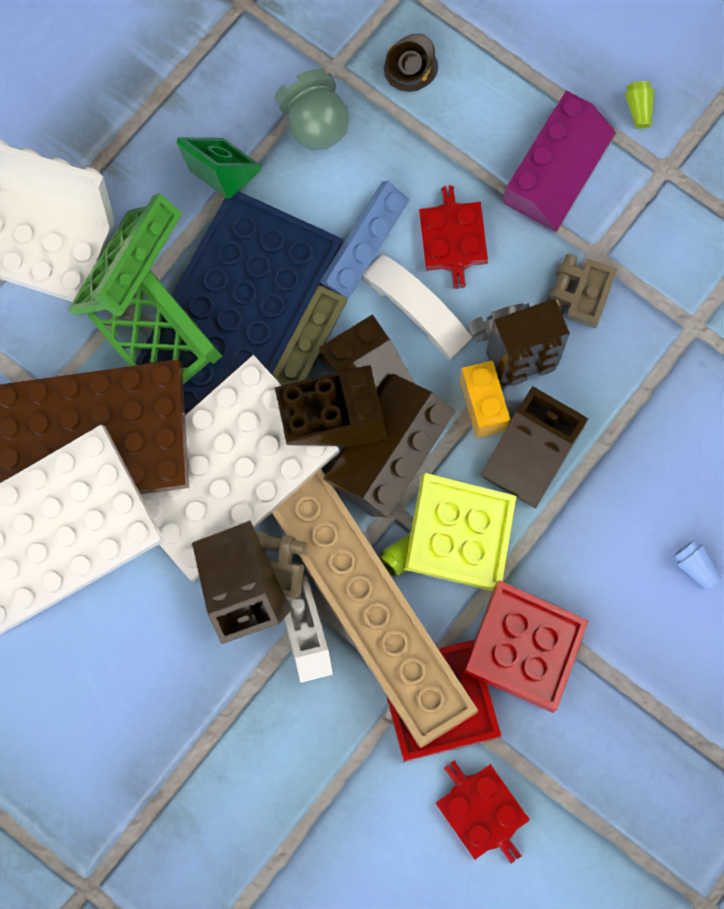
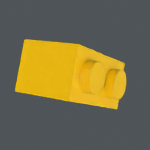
[459,360,510,439]

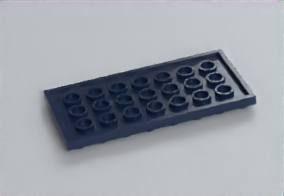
[135,191,343,415]

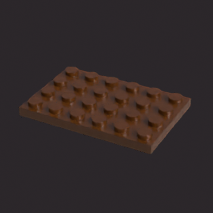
[0,359,189,494]

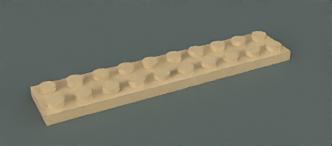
[271,469,478,748]

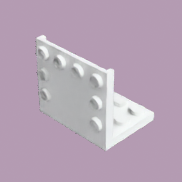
[0,140,115,302]

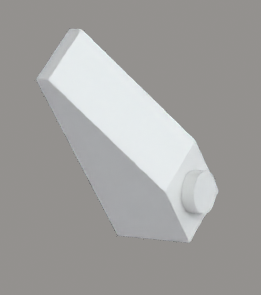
[284,576,333,683]

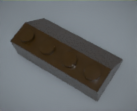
[323,374,456,517]

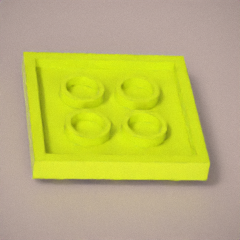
[404,473,516,591]

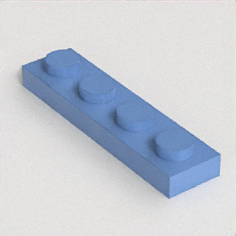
[319,181,409,300]

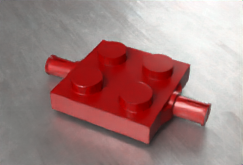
[419,185,488,289]
[435,760,530,864]

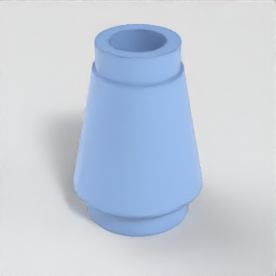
[674,540,721,590]

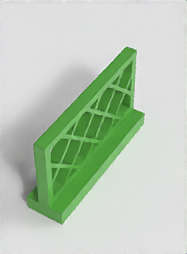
[68,193,183,316]
[86,269,222,384]

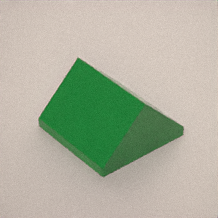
[176,137,262,200]

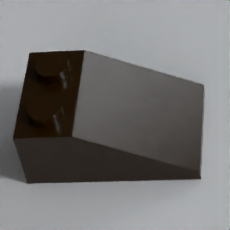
[319,314,414,394]

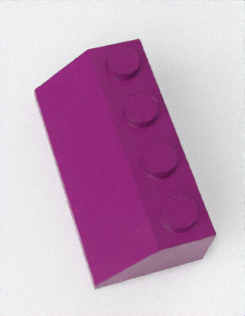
[503,90,616,232]

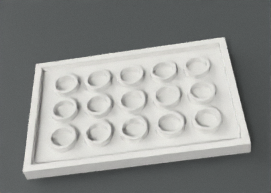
[140,355,340,583]
[0,425,164,635]

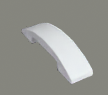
[362,254,473,360]

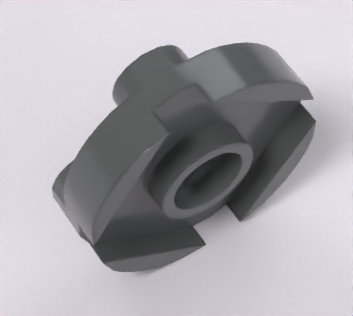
[468,303,530,343]

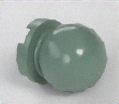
[275,69,349,150]

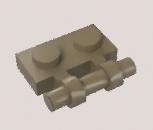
[547,254,617,328]
[256,531,307,599]

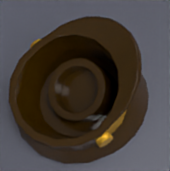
[383,34,438,92]

